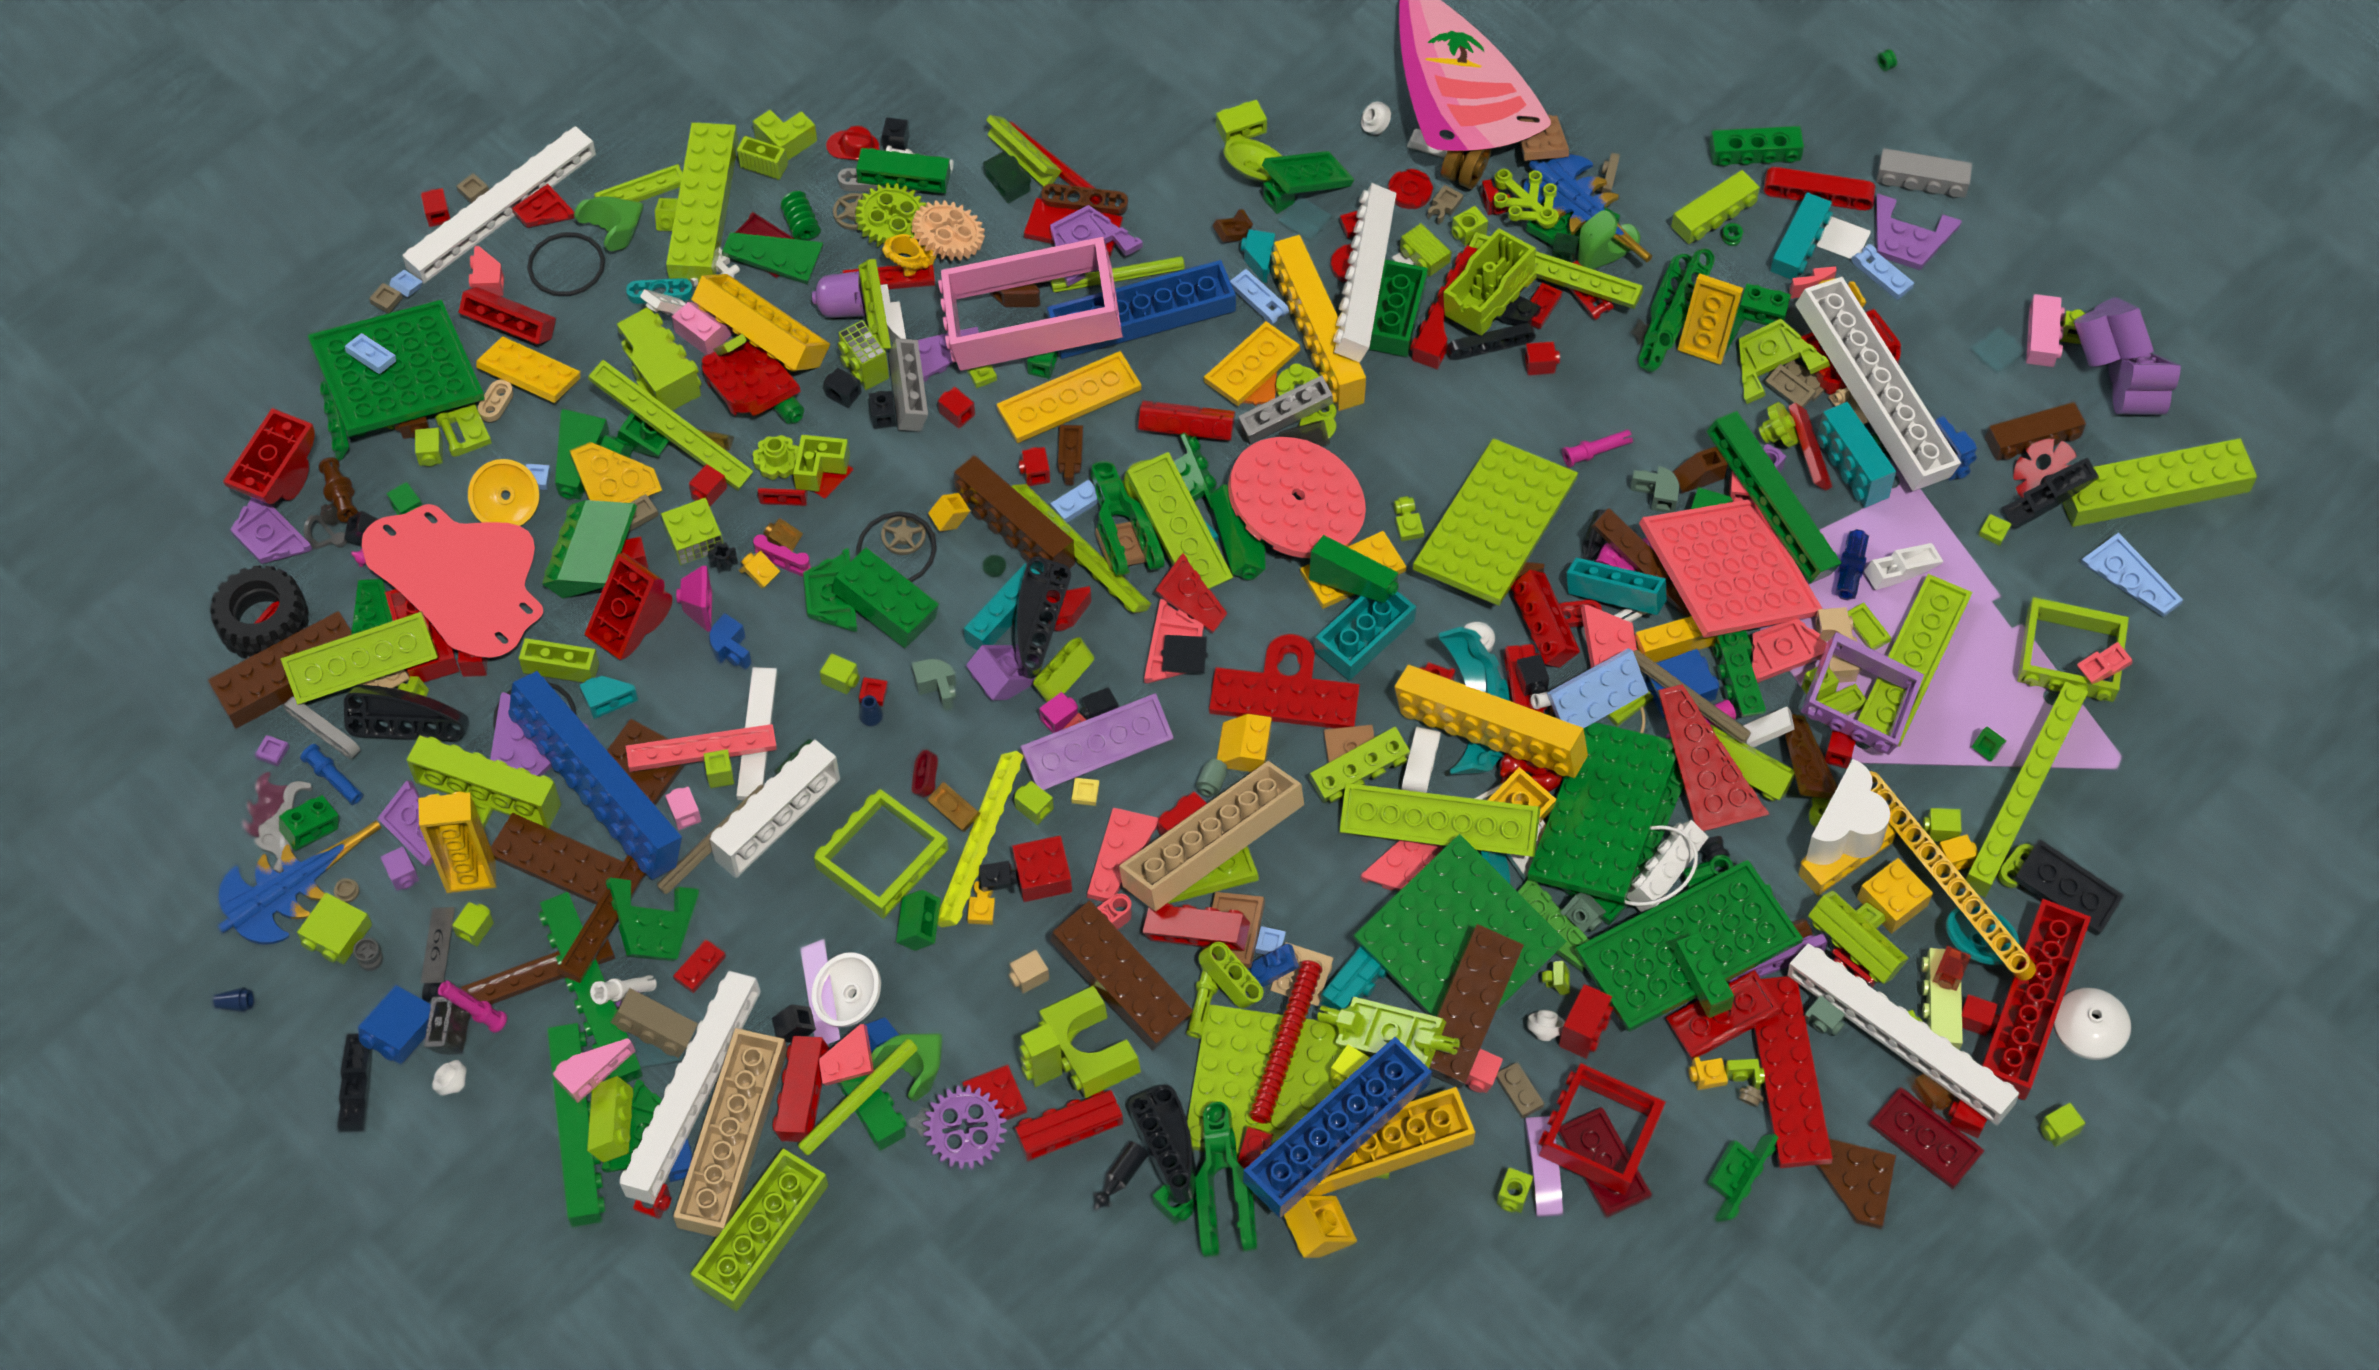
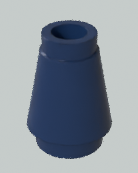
[859,695,883,727]
[213,987,254,1013]

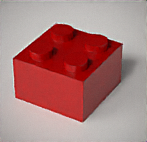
[1012,835,1072,902]
[1559,984,1614,1059]

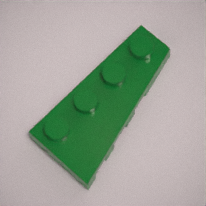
[722,232,823,285]
[351,579,393,635]

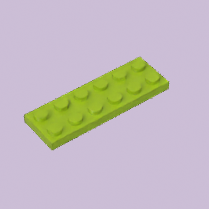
[1126,452,1233,590]
[281,611,438,705]

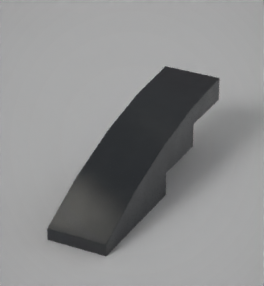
[2002,457,2099,530]
[337,1033,372,1132]

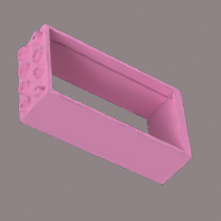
[938,237,1123,371]

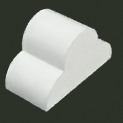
[1806,759,1890,865]

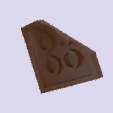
[1815,1139,1896,1230]

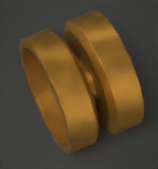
[1441,148,1492,190]

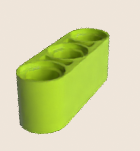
[1033,637,1095,702]
[1199,942,1264,1008]

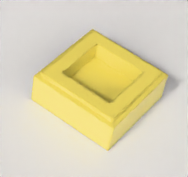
[1072,778,1100,806]

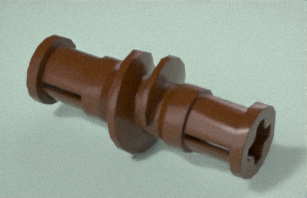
[318,457,358,522]

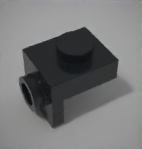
[979,861,1018,893]

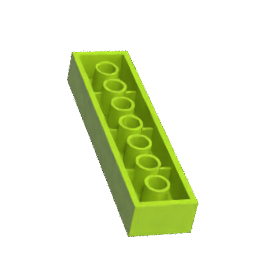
[666,122,739,283]
[2063,438,2257,527]

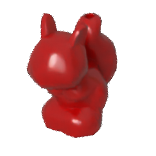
[1500,753,1562,792]

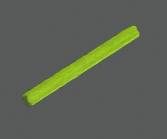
[1051,256,1185,292]
[798,1039,918,1155]

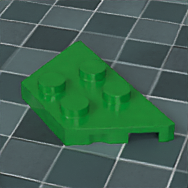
[803,548,858,632]
[601,1079,662,1173]

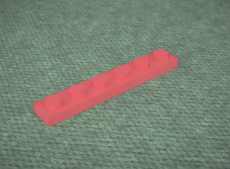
[626,724,777,772]

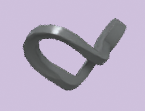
[304,515,348,549]

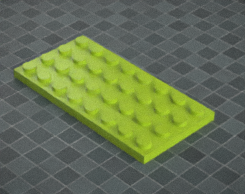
[1412,438,1578,606]

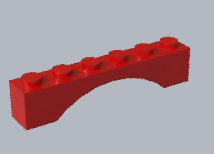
[1410,245,1478,370]

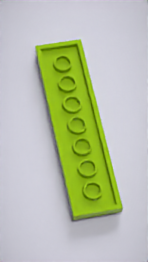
[1857,574,1973,747]
[1340,783,1541,857]

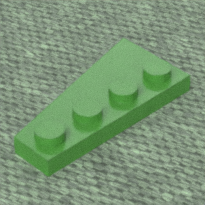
[1518,880,1589,972]

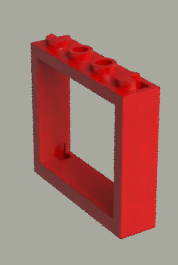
[1538,1063,1666,1195]

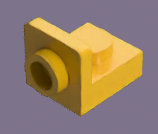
[1689,1057,1728,1090]

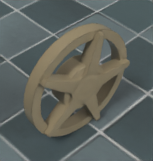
[833,193,863,230]
[881,516,926,555]

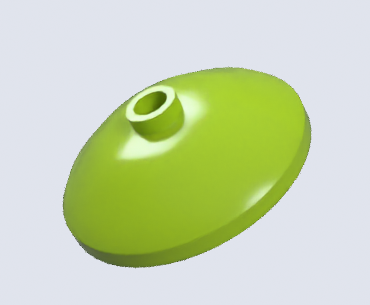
[1224,138,1282,182]

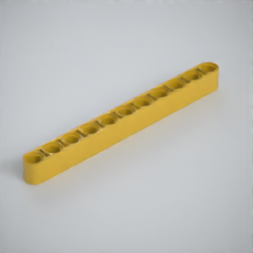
[1869,771,2036,980]

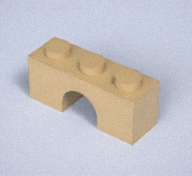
[1815,607,1862,683]

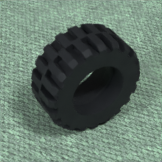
[210,565,309,658]

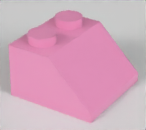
[672,302,735,355]

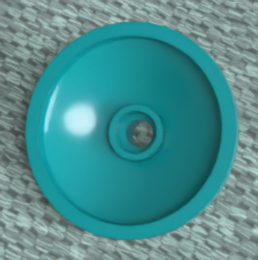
[1946,906,2019,965]

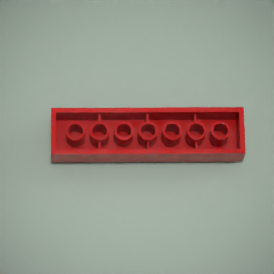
[1981,899,2091,1101]

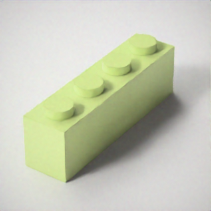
[1921,948,1963,1050]

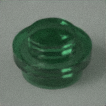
[982,555,1006,578]

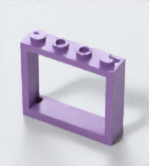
[1801,632,1924,755]

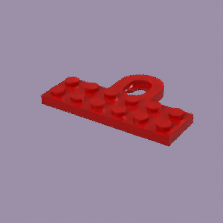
[1209,634,1360,729]

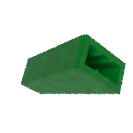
[555,409,609,500]
[1210,484,1266,580]
[1309,535,1399,603]

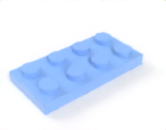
[1547,648,1648,728]

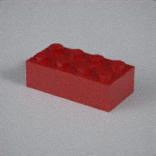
[385,589,460,682]

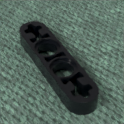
[1447,323,1536,360]

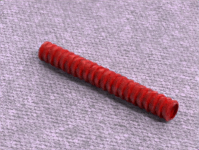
[1249,960,1323,1124]

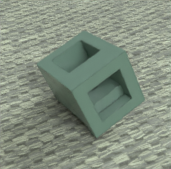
[1560,893,1606,933]
[1804,995,1845,1036]

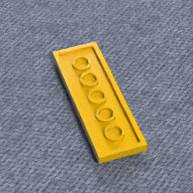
[996,351,1142,443]

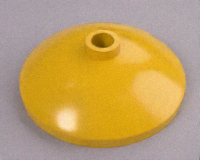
[468,459,540,526]

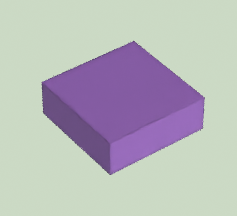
[255,735,290,767]

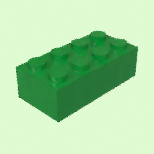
[1369,259,1428,357]
[832,547,939,648]

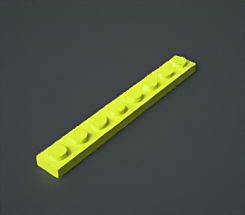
[938,751,1023,928]

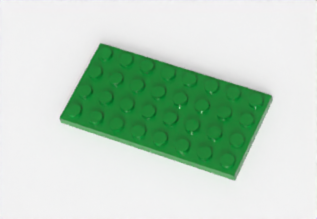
[1528,722,1677,903]
[1575,860,1803,1033]

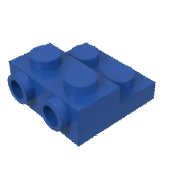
[1935,416,1977,481]

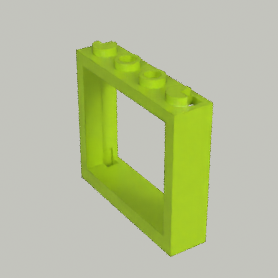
[2017,597,2129,702]
[814,789,949,919]

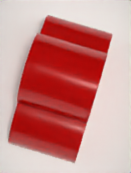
[223,408,315,504]
[584,553,672,660]

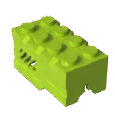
[1444,228,1536,336]
[617,307,702,411]

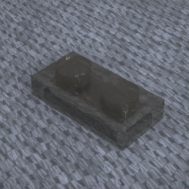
[1279,420,1330,446]

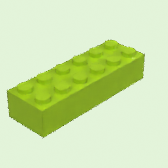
[406,736,561,829]
[690,1148,828,1312]

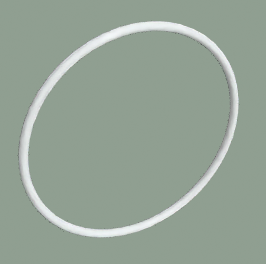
[1624,826,1698,906]

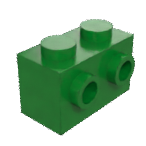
[1740,284,1791,325]
[279,795,339,851]
[896,889,941,951]

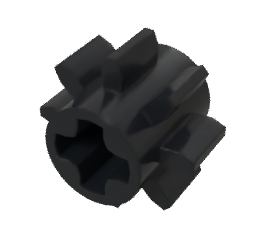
[708,542,738,573]

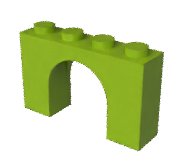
[1038,985,1141,1098]

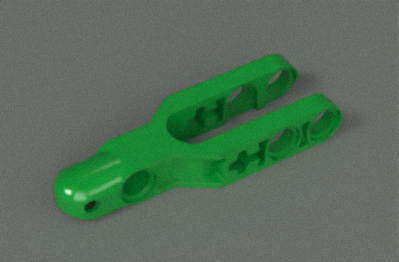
[1638,248,1715,373]
[1091,461,1164,576]
[1195,1102,1257,1257]

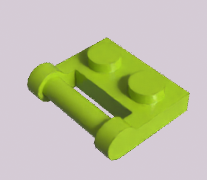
[435,403,492,457]

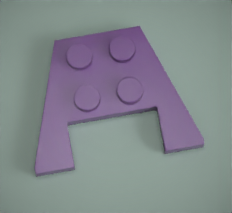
[1875,194,1962,270]
[1050,205,1143,286]
[490,692,589,777]

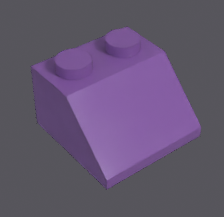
[966,645,1036,700]

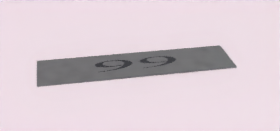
[420,907,455,983]

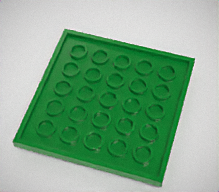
[307,300,485,437]
[1353,834,1567,1016]

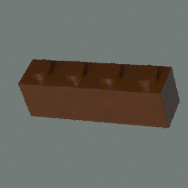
[1985,402,2086,461]

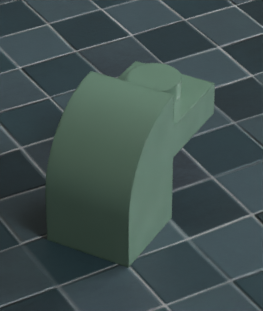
[1630,466,1679,513]
[912,659,957,711]

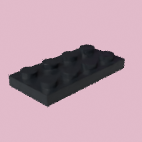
[2013,839,2124,936]

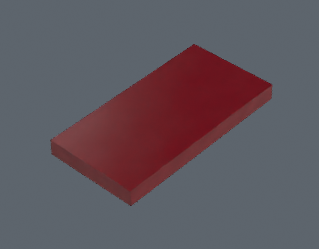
[1869,1087,1985,1190]
[1558,1107,1652,1219]

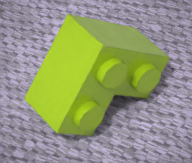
[753,110,817,160]
[793,435,850,491]

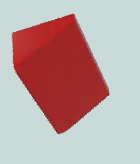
[758,488,808,506]

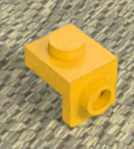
[738,551,780,589]

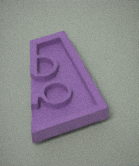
[918,327,979,382]
[377,780,433,866]

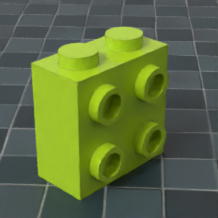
[297,893,372,965]

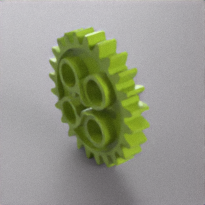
[855,183,926,247]

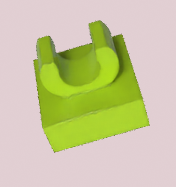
[967,365,997,389]
[397,676,429,696]
[1542,961,1570,995]

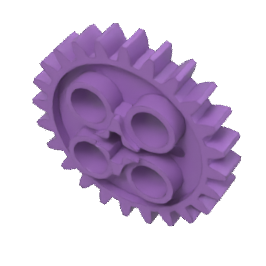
[923,1085,1007,1171]

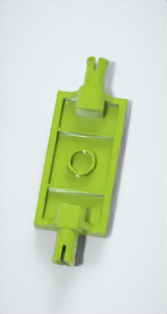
[1317,997,1460,1068]

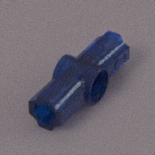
[1835,529,1869,600]

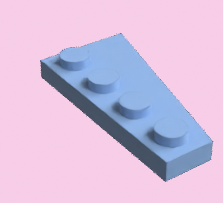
[2081,532,2183,617]

